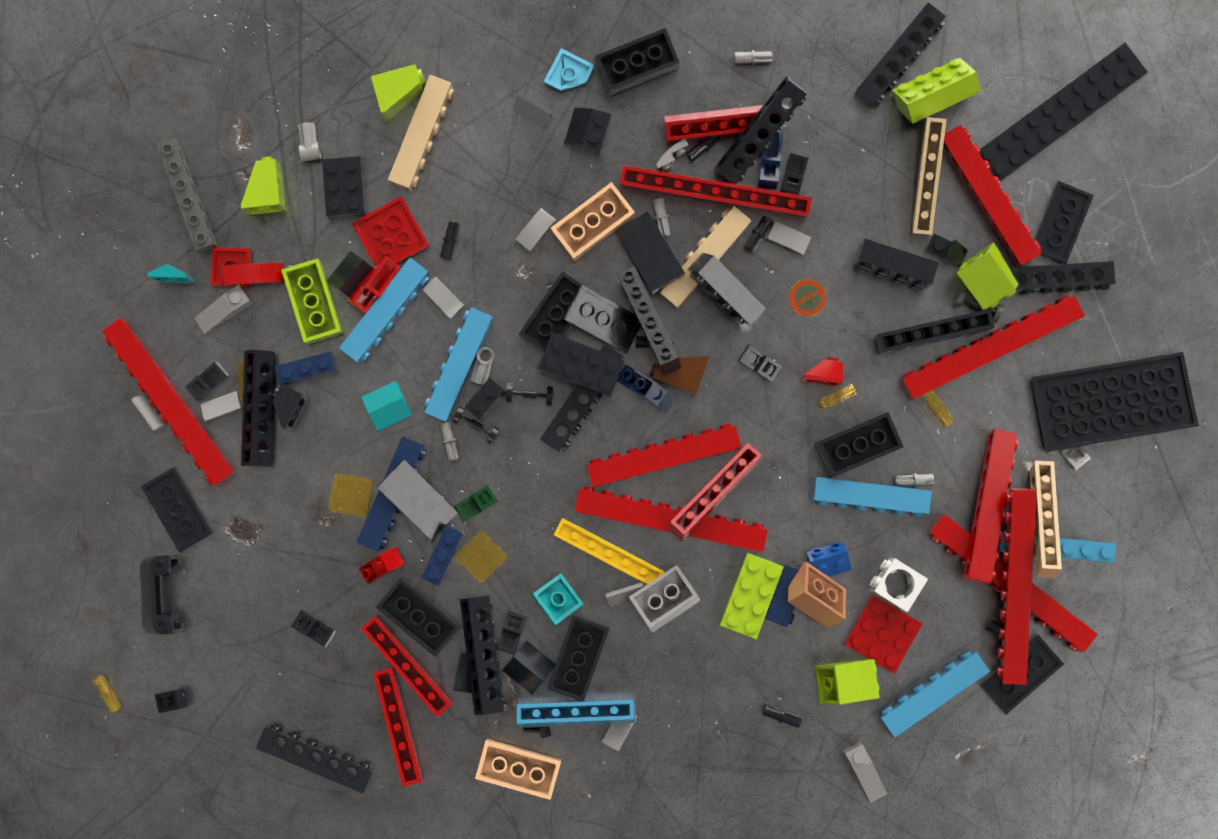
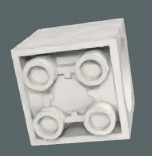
[869,558,928,612]

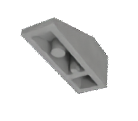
[194,285,253,334]
[843,742,887,803]

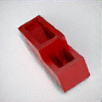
[347,256,401,314]
[221,263,284,285]

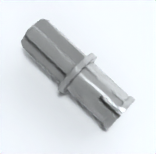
[735,50,773,65]
[652,198,670,237]
[439,422,459,461]
[895,473,934,488]

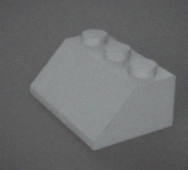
[629,565,700,633]

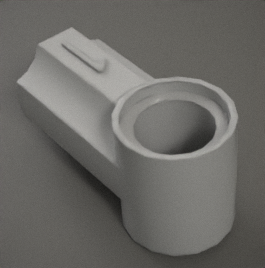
[298,122,321,162]
[470,347,495,385]

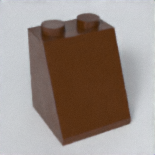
[650,356,709,397]

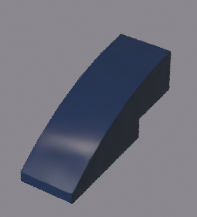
[758,128,784,189]

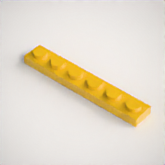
[554,518,665,584]

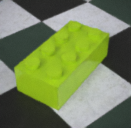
[892,58,981,124]
[282,258,344,345]
[719,553,784,639]

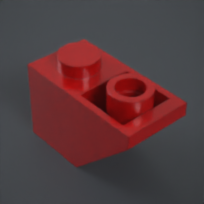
[359,547,405,584]

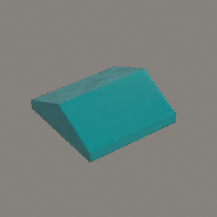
[148,264,195,283]
[362,381,412,431]
[532,573,583,626]

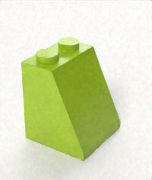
[371,64,426,121]
[241,157,286,215]
[957,242,1018,310]
[815,659,880,705]

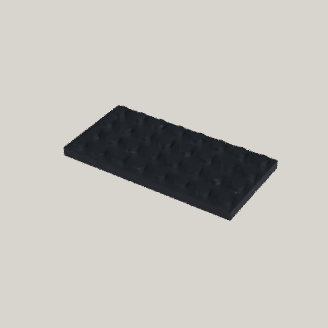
[1031,352,1199,453]

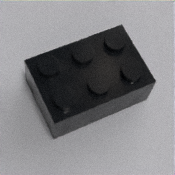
[322,156,367,220]

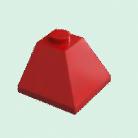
[800,357,843,387]

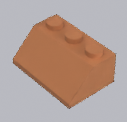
[788,562,846,629]

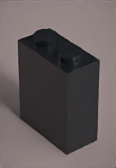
[465,378,506,422]

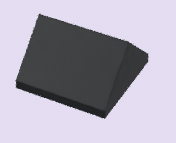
[327,251,373,298]
[502,640,556,695]

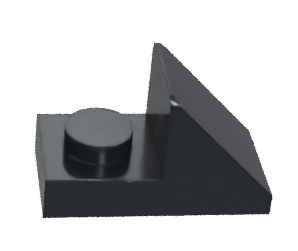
[925,233,968,268]
[155,688,188,713]

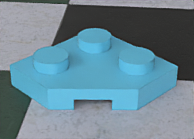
[544,48,595,92]

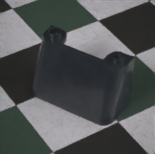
[140,555,183,635]

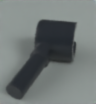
[523,726,551,738]

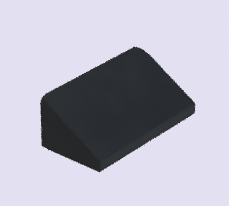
[453,652,472,693]

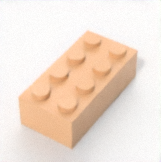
[550,182,635,262]
[475,739,561,800]

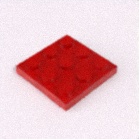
[351,196,429,266]
[844,595,923,674]

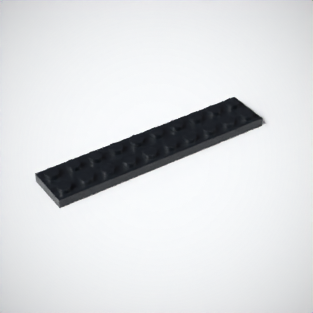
[980,42,1148,181]

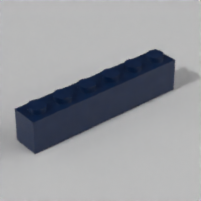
[356,436,427,552]

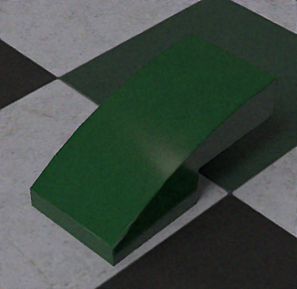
[453,485,498,523]

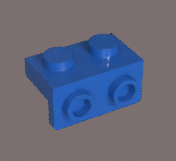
[806,542,852,577]

